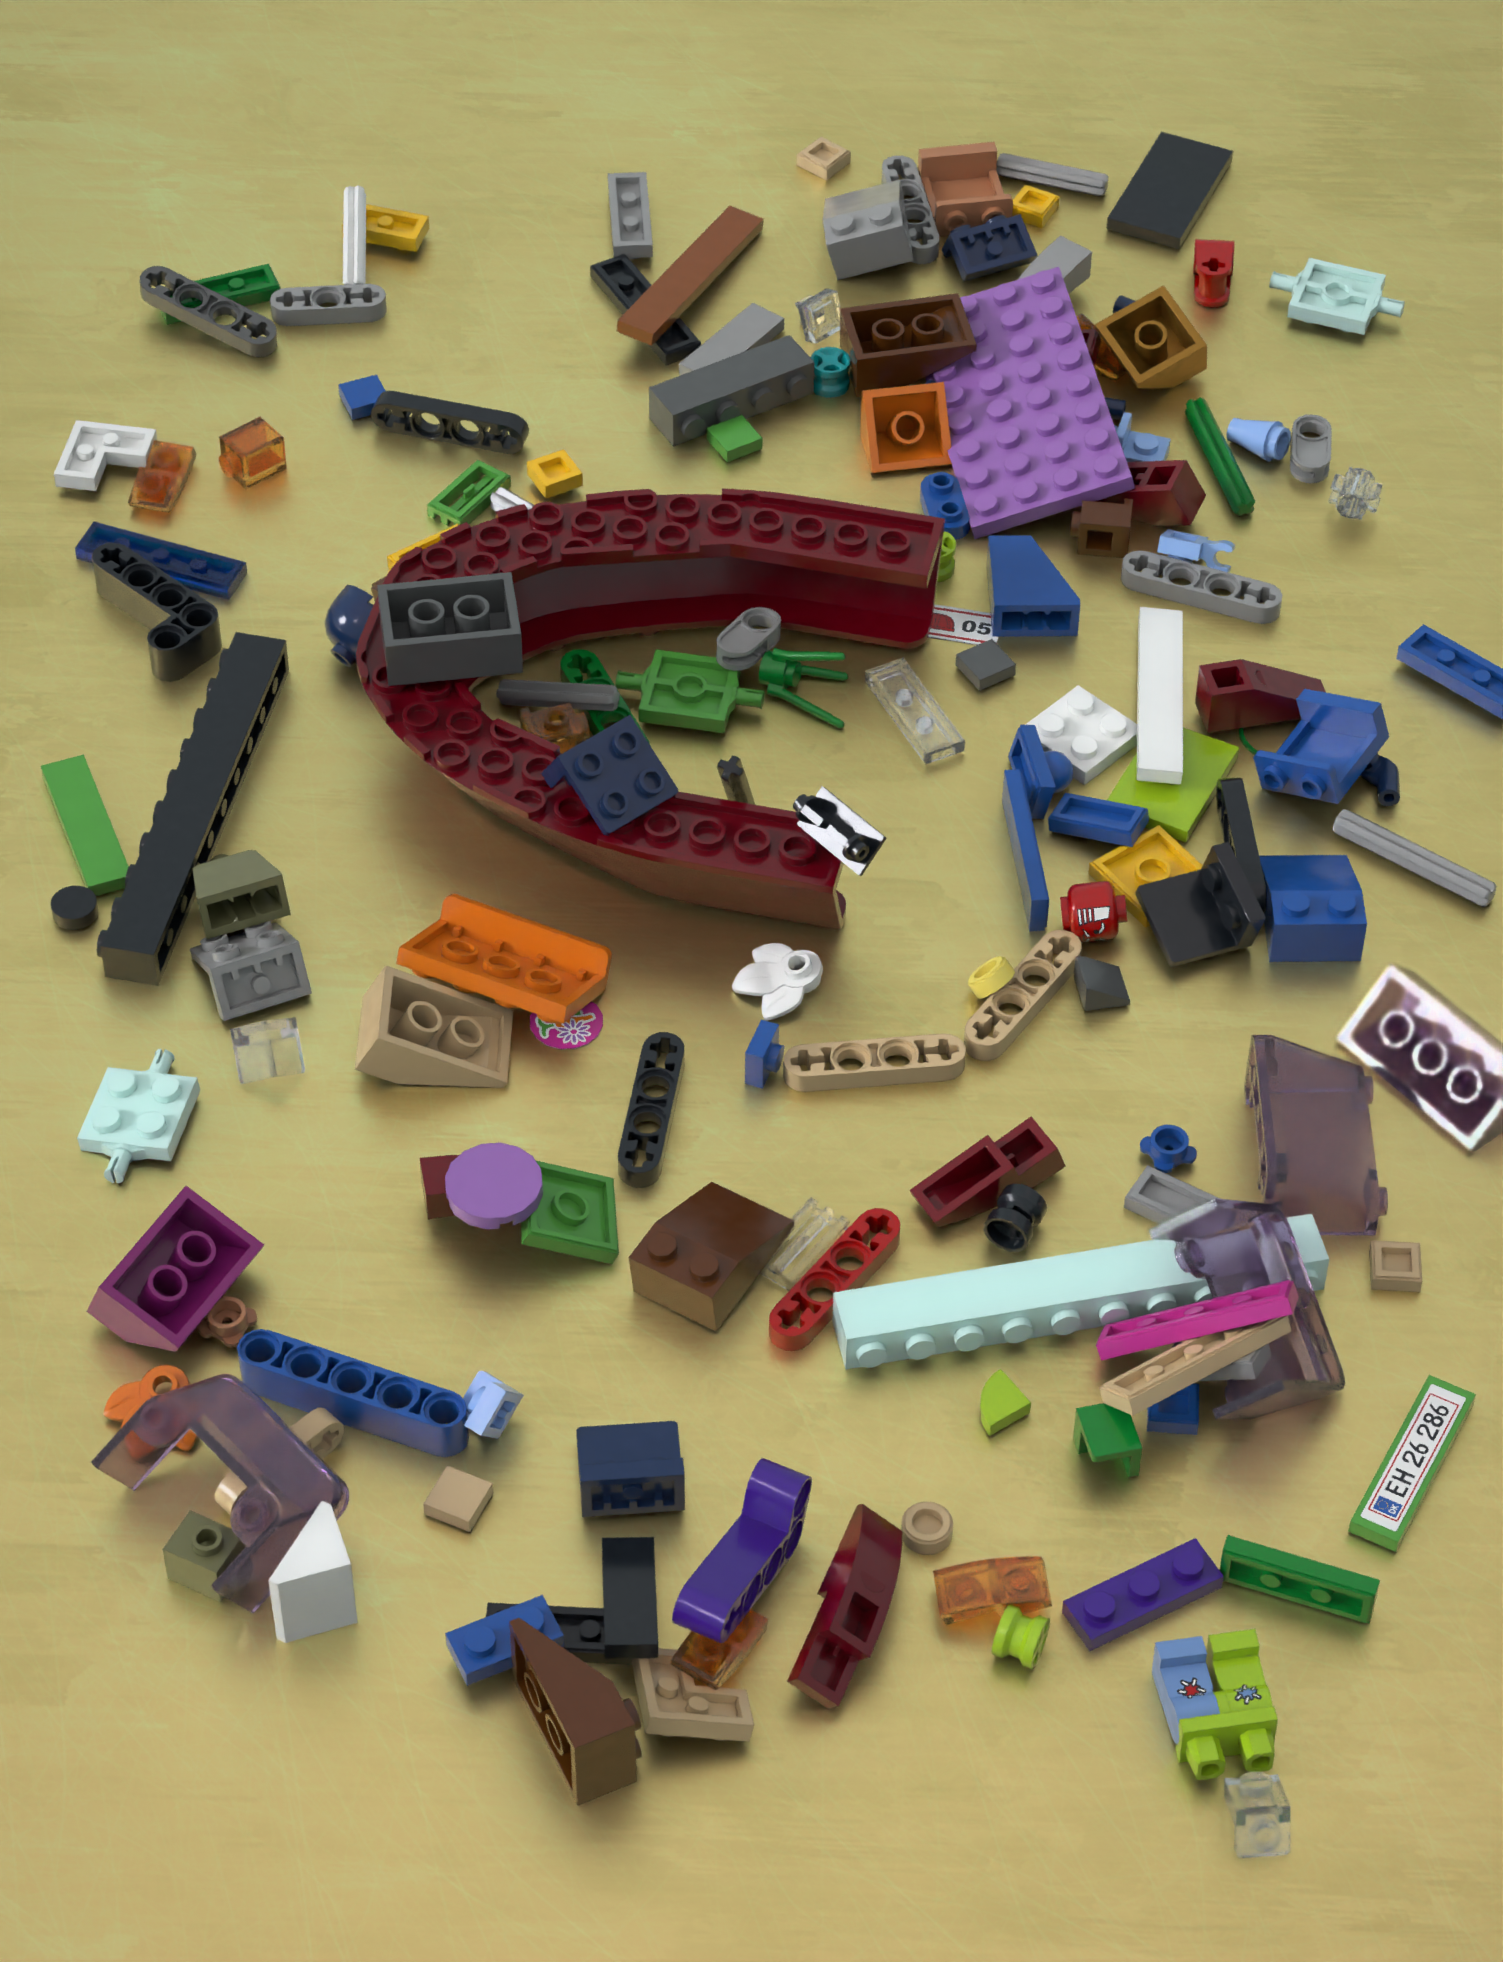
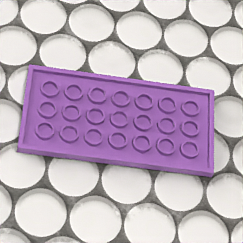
[925,266,1135,539]

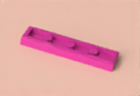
[1096,1280,1299,1361]

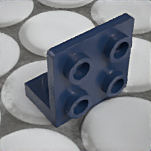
[541,715,678,836]
[576,1421,685,1517]

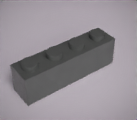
[649,335,814,447]

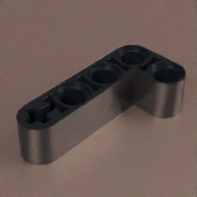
[92,542,222,682]

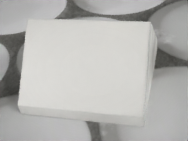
[268,1501,358,1643]

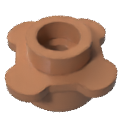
[198,1296,257,1347]

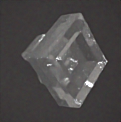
[795,288,841,344]

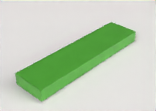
[41,754,129,896]

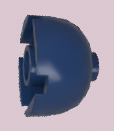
[325,585,373,667]

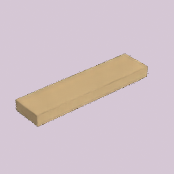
[1099,1316,1291,1415]

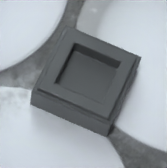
[955,639,1016,691]

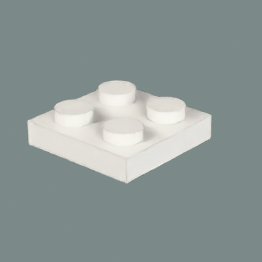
[1025,685,1137,785]

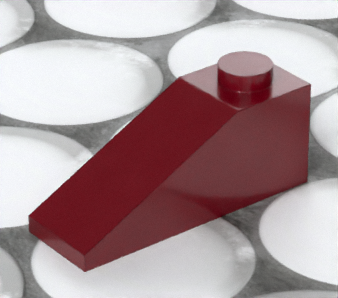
[1096,460,1206,526]

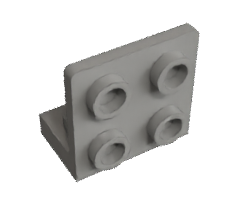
[190,921,312,1021]

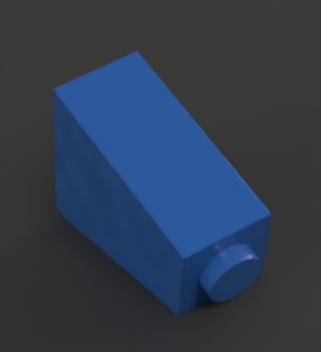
[987,535,1081,637]

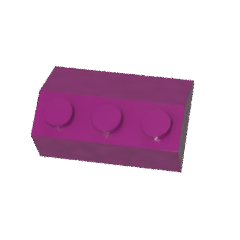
[86,1186,264,1352]

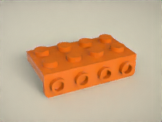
[396,894,612,1024]

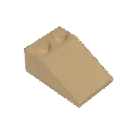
[355,966,513,1088]

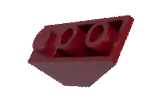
[1195,659,1326,733]

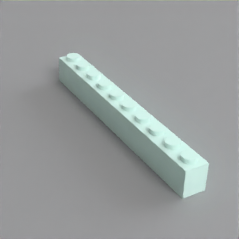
[832,1214,1329,1369]

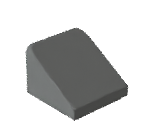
[1074,956,1130,1011]

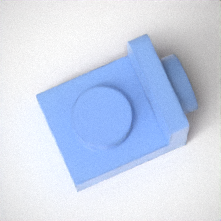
[1114,412,1171,462]
[463,1371,524,1439]

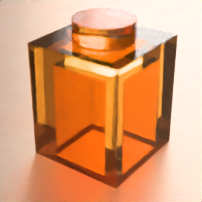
[219,417,287,489]

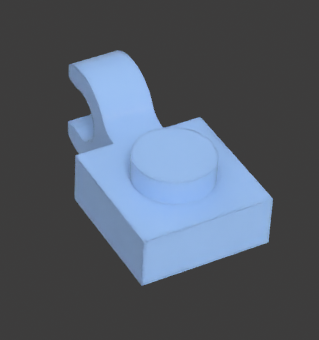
[1157,529,1235,573]

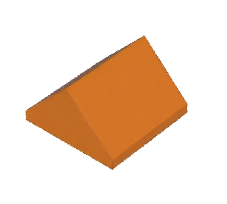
[860,382,952,474]

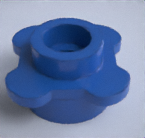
[1140,1125,1197,1173]

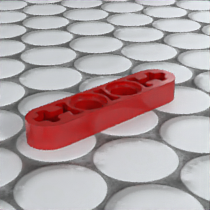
[769,1208,900,1351]

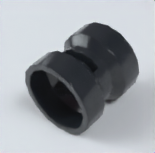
[983,1183,1047,1252]

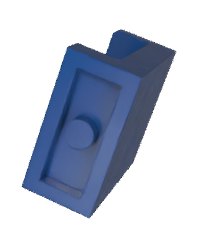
[1253,689,1389,804]

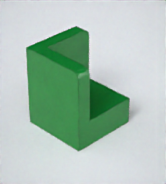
[1073,1403,1142,1477]

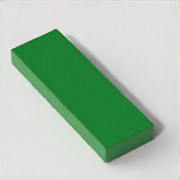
[160,264,281,325]
[1220,1535,1380,1624]

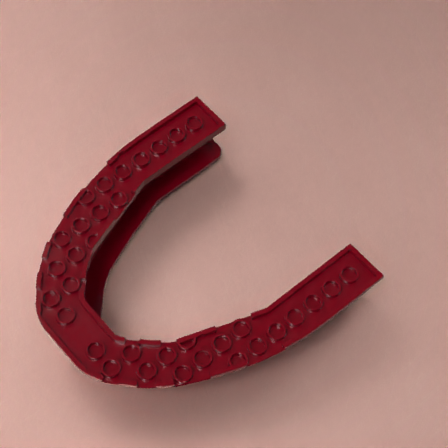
[356,488,945,930]

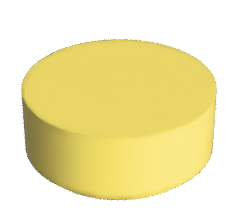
[968,956,1015,999]

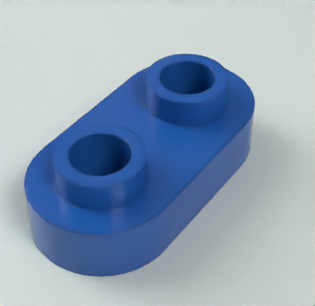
[920,472,970,540]

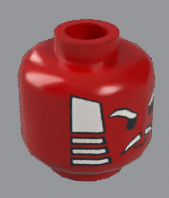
[1060,881,1128,943]

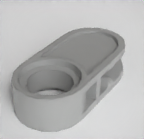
[1290,414,1332,483]
[716,607,781,671]

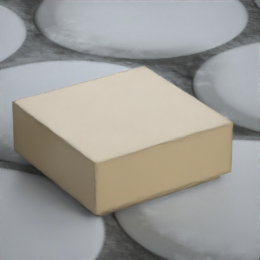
[797,137,851,181]
[1369,1240,1422,1292]
[423,1466,493,1532]

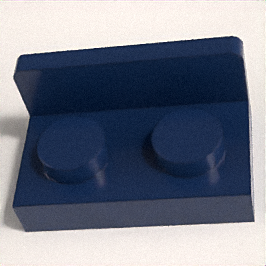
[942,214,1038,282]

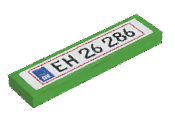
[1348,1375,1476,1552]

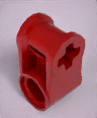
[1193,239,1235,308]

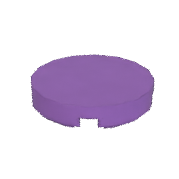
[445,1143,543,1229]

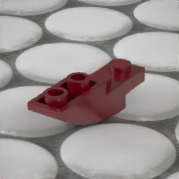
[787,1504,902,1709]

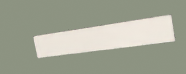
[1136,607,1183,784]

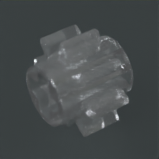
[1329,467,1383,520]

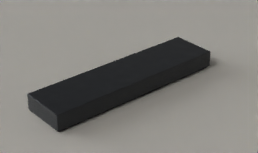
[590,254,701,366]

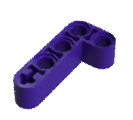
[672,1458,812,1643]

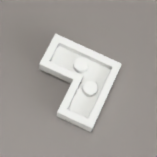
[54,420,158,491]

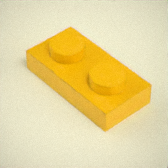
[342,204,429,252]

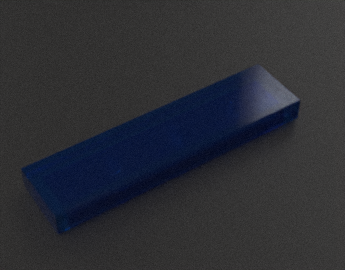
[75,522,247,600]

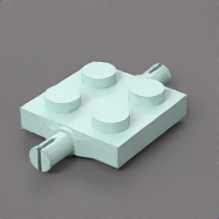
[1269,258,1405,335]
[77,1049,200,1184]

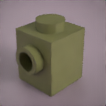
[163,1510,250,1602]

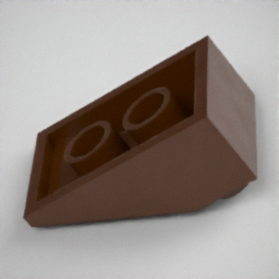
[840,293,977,397]
[628,1182,794,1332]
[509,1618,642,1806]

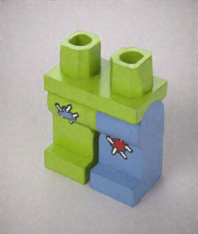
[1152,1629,1278,1780]

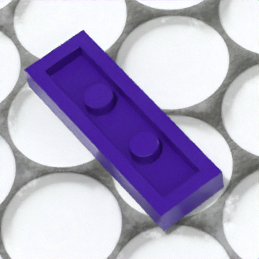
[1062,1538,1224,1651]

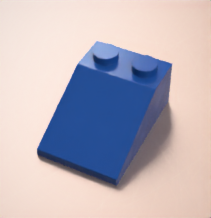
[1259,855,1367,962]

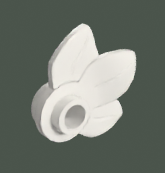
[732,943,823,1021]

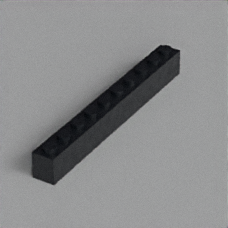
[97,632,289,986]

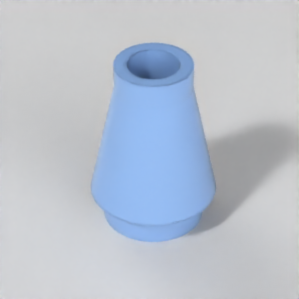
[1227,418,1291,461]

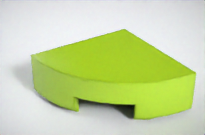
[980,1369,1031,1436]

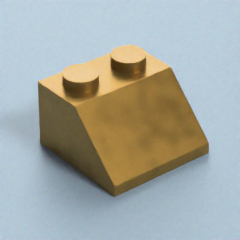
[1095,285,1207,389]

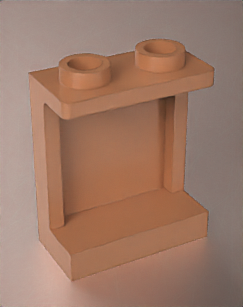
[918,142,1013,237]

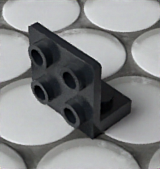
[1135,842,1266,967]

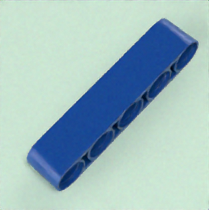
[237,1329,469,1457]

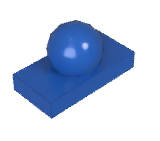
[1008,725,1073,819]

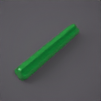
[1185,397,1255,516]

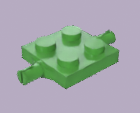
[615,649,764,733]

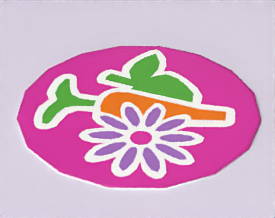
[530,1001,603,1049]

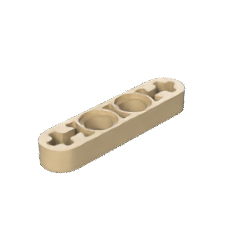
[964,930,1082,1061]
[783,1034,966,1092]

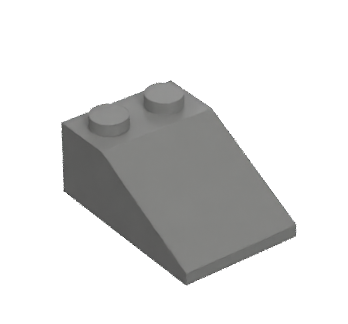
[823,180,914,280]

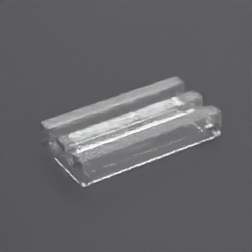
[760,1197,850,1291]

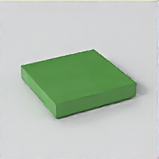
[521,1161,619,1264]

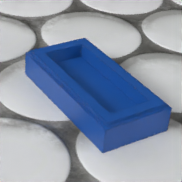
[1048,793,1149,847]

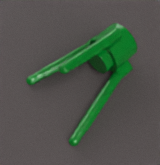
[759,648,848,729]

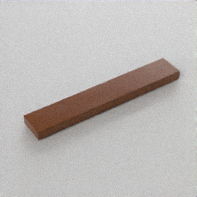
[617,205,764,346]

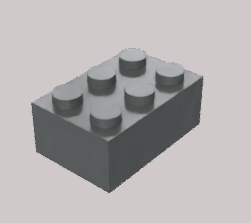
[377,572,523,686]

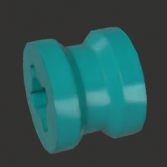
[811,347,850,398]

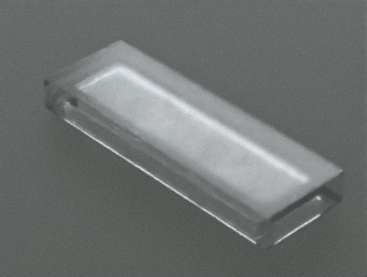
[865,657,965,764]

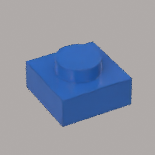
[745,1019,785,1089]

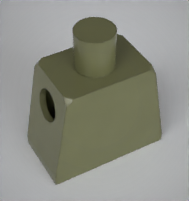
[193,850,291,939]

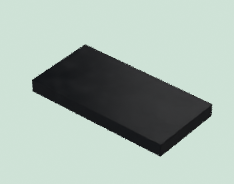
[1106,132,1233,249]

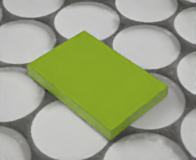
[1107,727,1239,843]

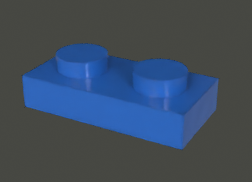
[445,1595,565,1686]

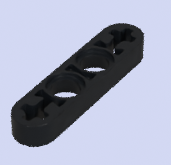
[371,391,529,454]
[1216,778,1266,915]
[618,1032,685,1188]

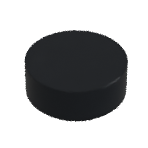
[51,886,98,930]

